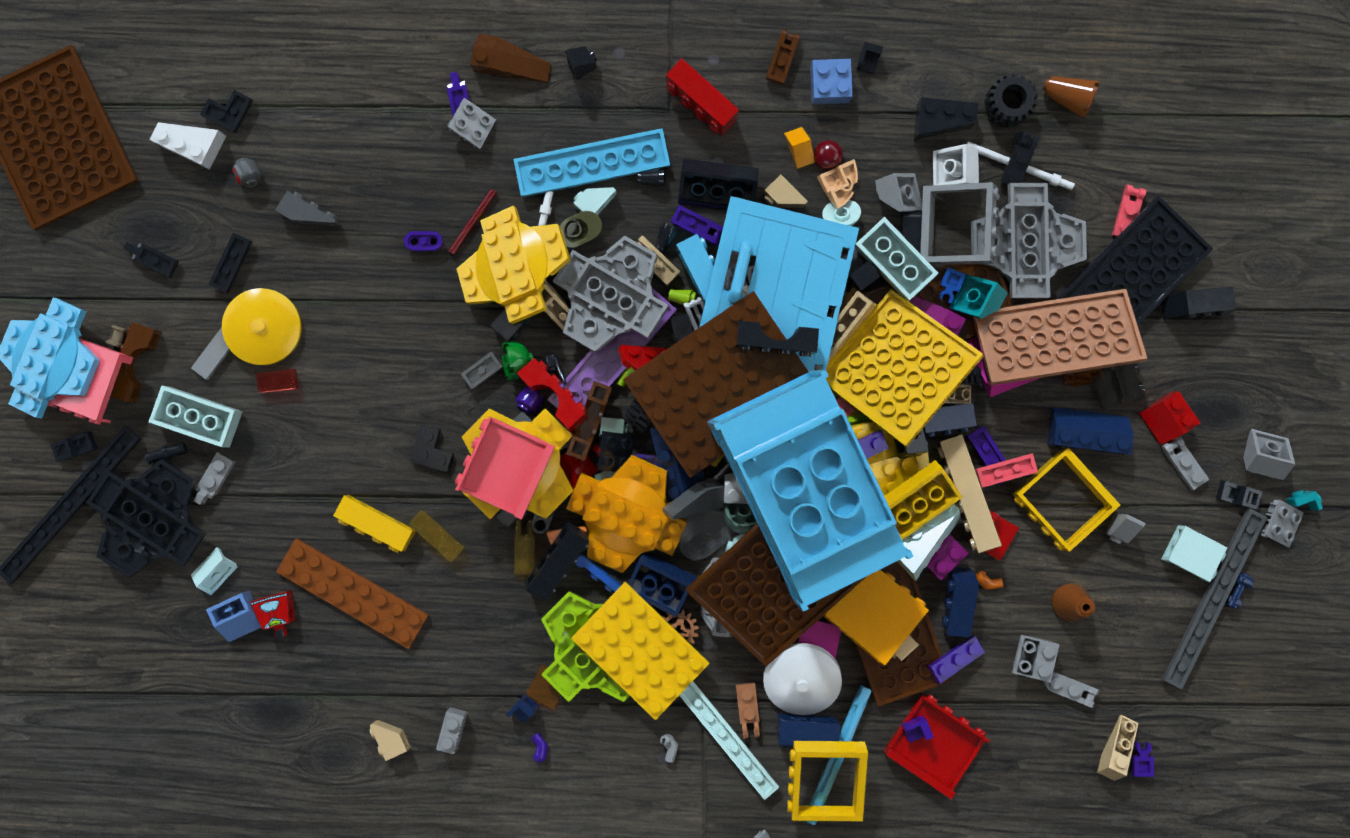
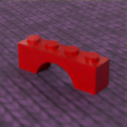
[517,358,588,433]

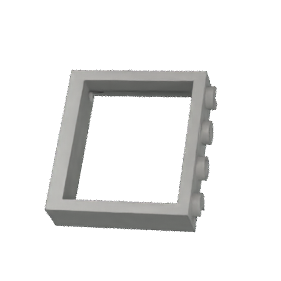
[920,182,1000,265]

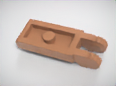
[736,682,760,739]

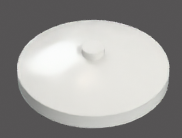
[763,643,842,715]

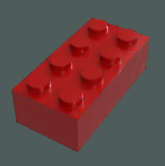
[666,58,739,136]

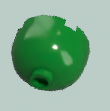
[501,342,533,381]

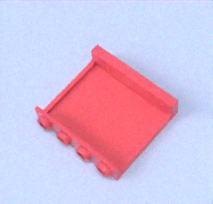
[47,338,133,425]
[454,416,556,520]

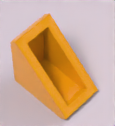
[784,127,815,169]

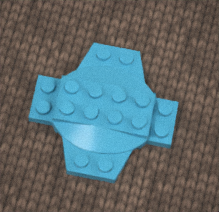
[0,297,100,419]

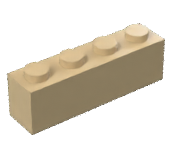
[828,291,877,362]

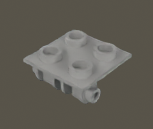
[447,98,496,149]
[1260,499,1303,548]

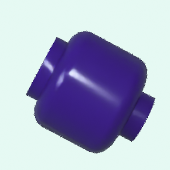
[516,386,544,415]

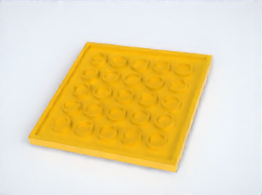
[826,289,984,447]

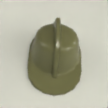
[560,211,602,248]

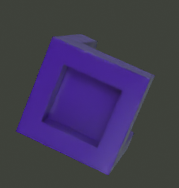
[901,715,933,742]

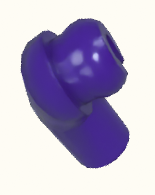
[531,732,548,763]

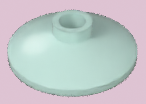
[823,200,861,226]

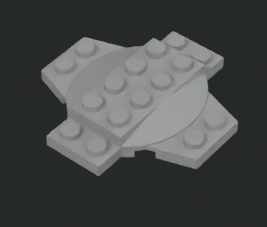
[971,183,1087,299]
[552,236,669,353]

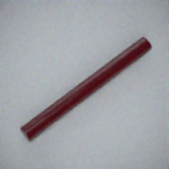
[448,189,497,255]

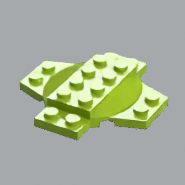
[541,591,630,702]

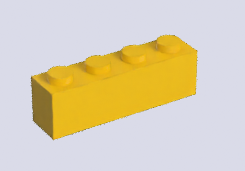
[333,495,416,553]

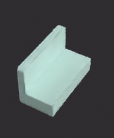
[191,547,237,595]

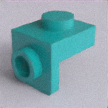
[1285,490,1323,511]

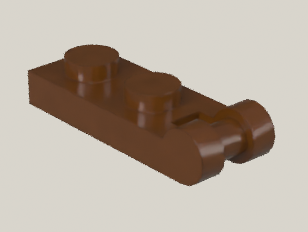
[766,29,800,85]

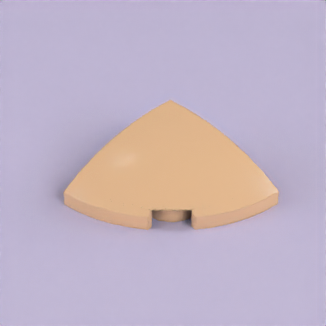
[817,159,858,209]

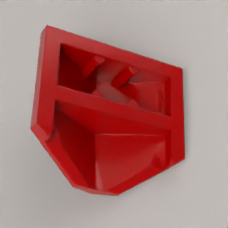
[560,451,599,490]

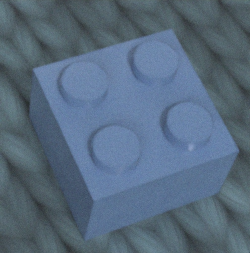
[810,59,852,105]

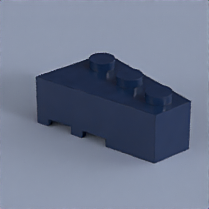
[923,403,977,437]
[942,567,979,637]

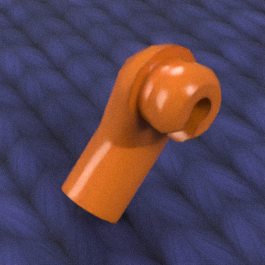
[976,571,1003,590]

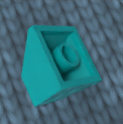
[949,274,1008,319]

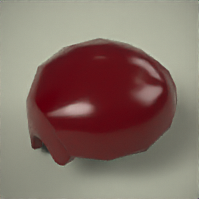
[814,140,843,170]

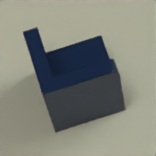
[506,693,539,723]

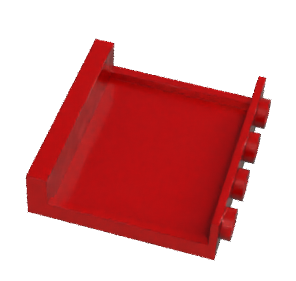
[884,693,990,800]

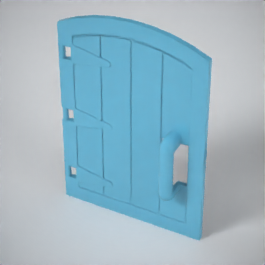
[699,196,859,372]

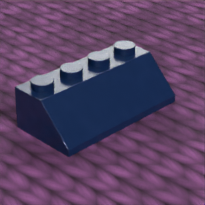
[1047,407,1134,455]
[650,425,706,502]

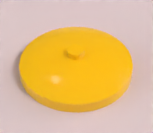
[222,288,302,365]

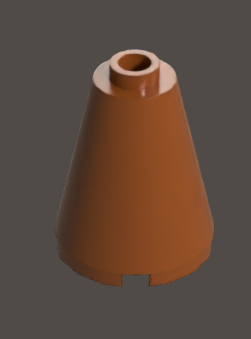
[1043,76,1100,119]
[1051,583,1095,622]

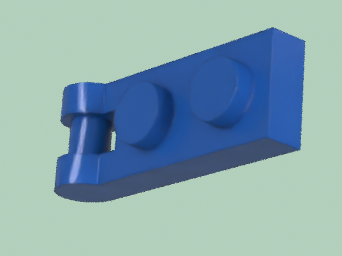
[576,555,622,594]

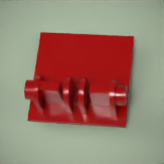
[966,511,1019,561]

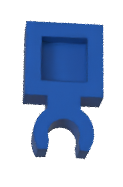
[938,267,966,304]

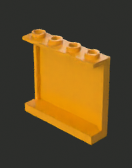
[823,570,929,665]

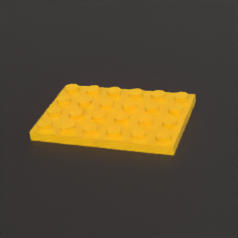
[571,581,710,720]

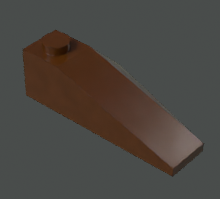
[470,34,551,83]

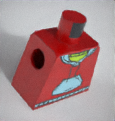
[250,590,295,638]

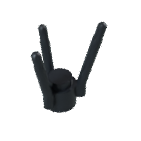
[540,355,566,397]

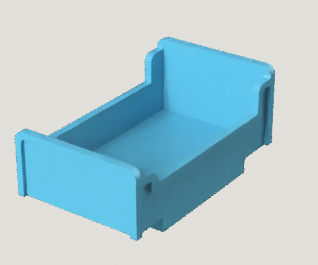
[707,370,914,612]

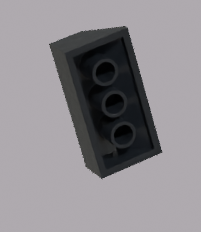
[678,158,759,210]

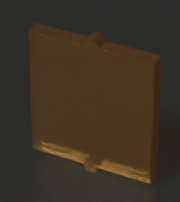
[526,664,561,709]

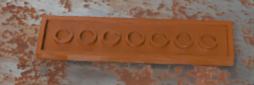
[276,538,429,649]

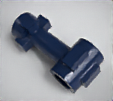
[1226,572,1254,609]

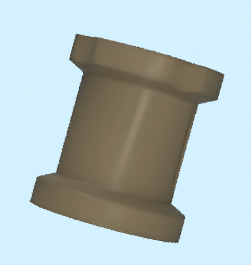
[106,325,127,348]

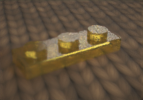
[409,509,465,562]

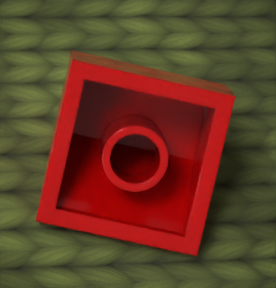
[1138,391,1200,445]

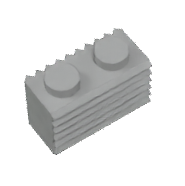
[436,707,468,754]

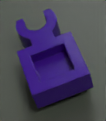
[1132,742,1154,777]

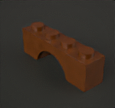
[110,322,162,403]
[566,381,613,461]

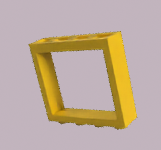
[1012,448,1120,552]
[787,741,868,821]

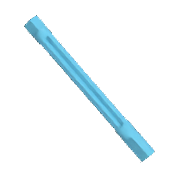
[807,685,872,825]

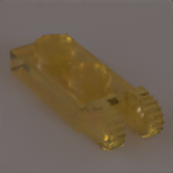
[514,520,535,574]

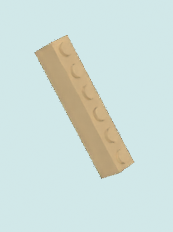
[937,435,1002,554]

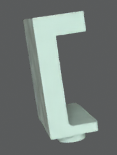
[1161,525,1227,582]

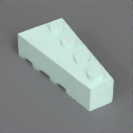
[897,504,961,581]

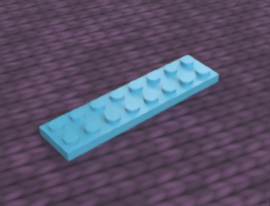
[513,128,670,198]

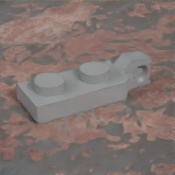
[194,452,235,505]

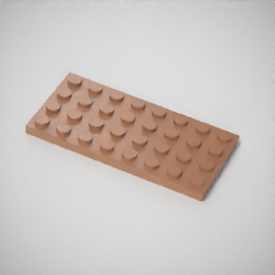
[973,289,1148,385]

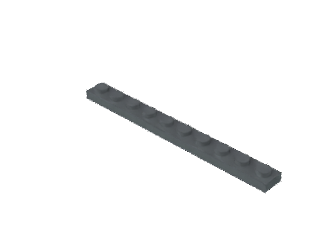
[1162,508,1267,689]

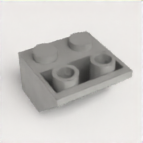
[1012,635,1060,683]

